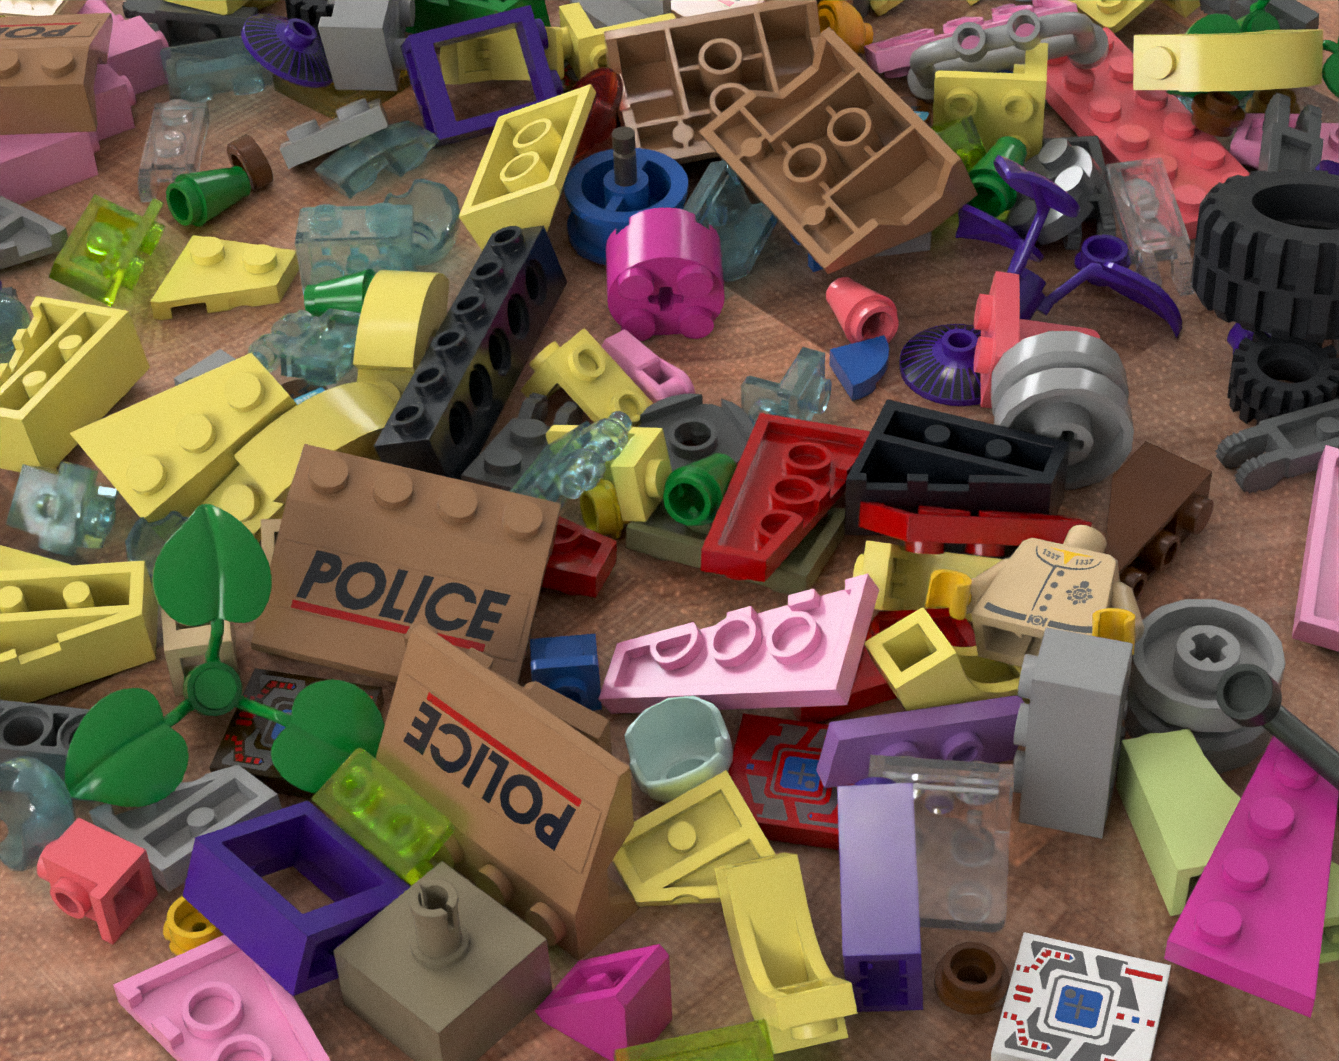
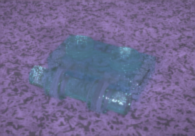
[248,308,361,386]
[509,411,632,509]

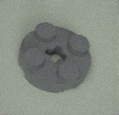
[996,138,1104,245]
[639,393,754,472]

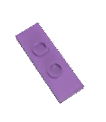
[816,695,1024,788]

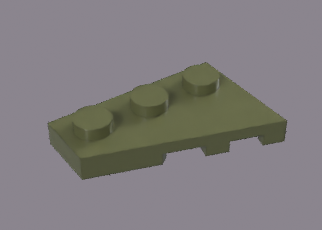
[626,499,845,594]

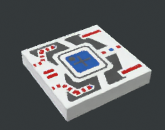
[991,932,1171,1061]

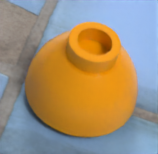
[817,0,873,55]

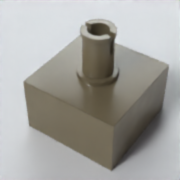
[333,861,552,1061]

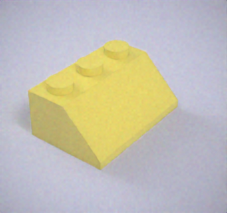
[459,84,596,251]

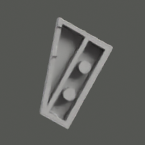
[318,0,415,91]
[1009,627,1133,839]

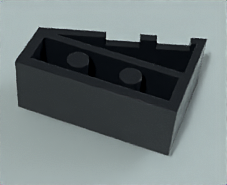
[845,399,1070,536]

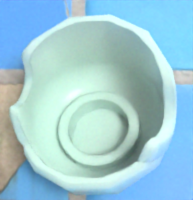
[625,696,733,803]

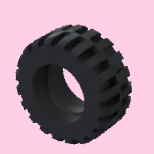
[1191,169,1339,343]

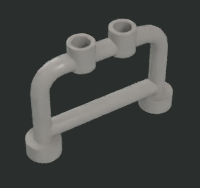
[907,10,1109,104]

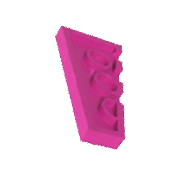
[1164,736,1339,1018]

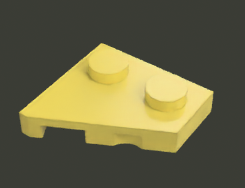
[150,235,300,320]
[612,770,775,907]

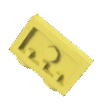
[933,43,1048,168]

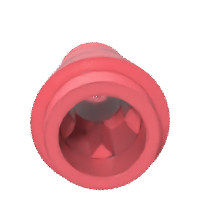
[826,277,899,344]

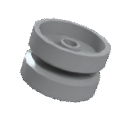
[990,331,1134,490]
[1124,599,1286,774]

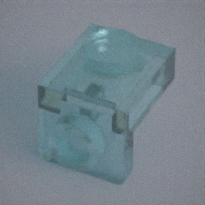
[741,347,832,427]

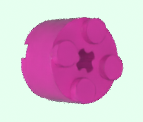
[606,208,725,341]

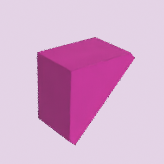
[535,944,672,1061]

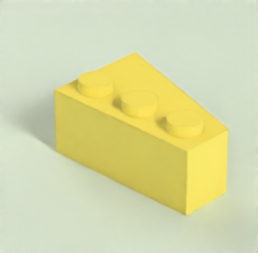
[0,296,150,478]
[70,352,297,542]
[0,560,158,703]

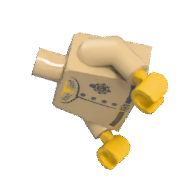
[925,525,1145,667]

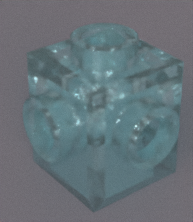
[6,461,118,556]

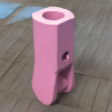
[602,329,695,403]

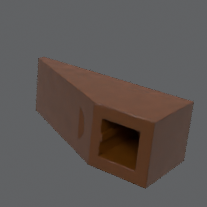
[1104,441,1214,602]

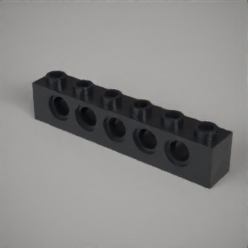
[374,225,567,480]

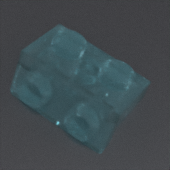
[160,36,274,104]
[683,160,778,281]
[295,203,417,296]

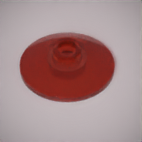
[568,67,623,161]

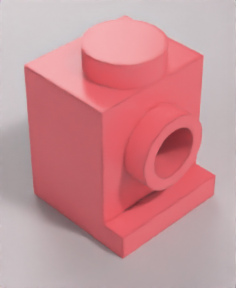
[37,817,158,945]

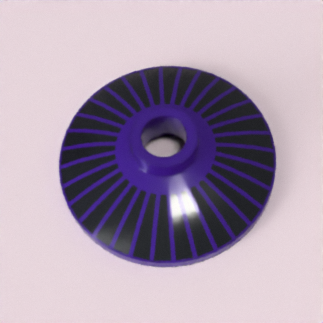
[241,14,333,88]
[899,324,981,406]

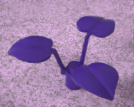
[956,155,1182,338]

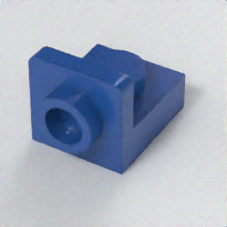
[530,634,602,711]

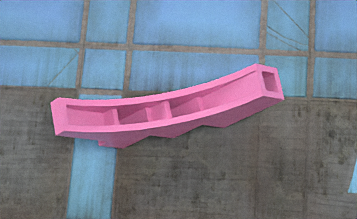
[0,0,171,204]

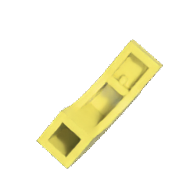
[1133,29,1323,92]
[353,270,450,405]
[203,382,396,542]
[864,607,1030,711]
[714,852,858,1054]

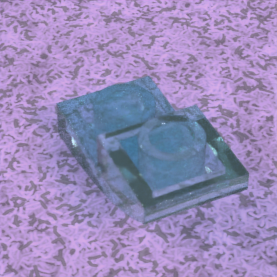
[314,120,439,199]

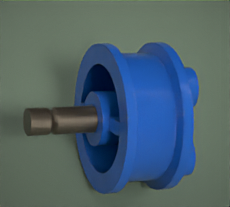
[564,127,688,265]

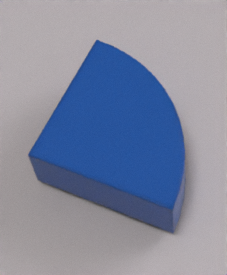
[829,335,889,401]

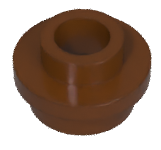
[1191,91,1246,137]
[934,942,1010,1015]

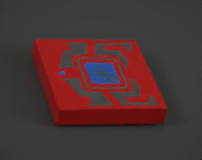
[728,713,854,850]

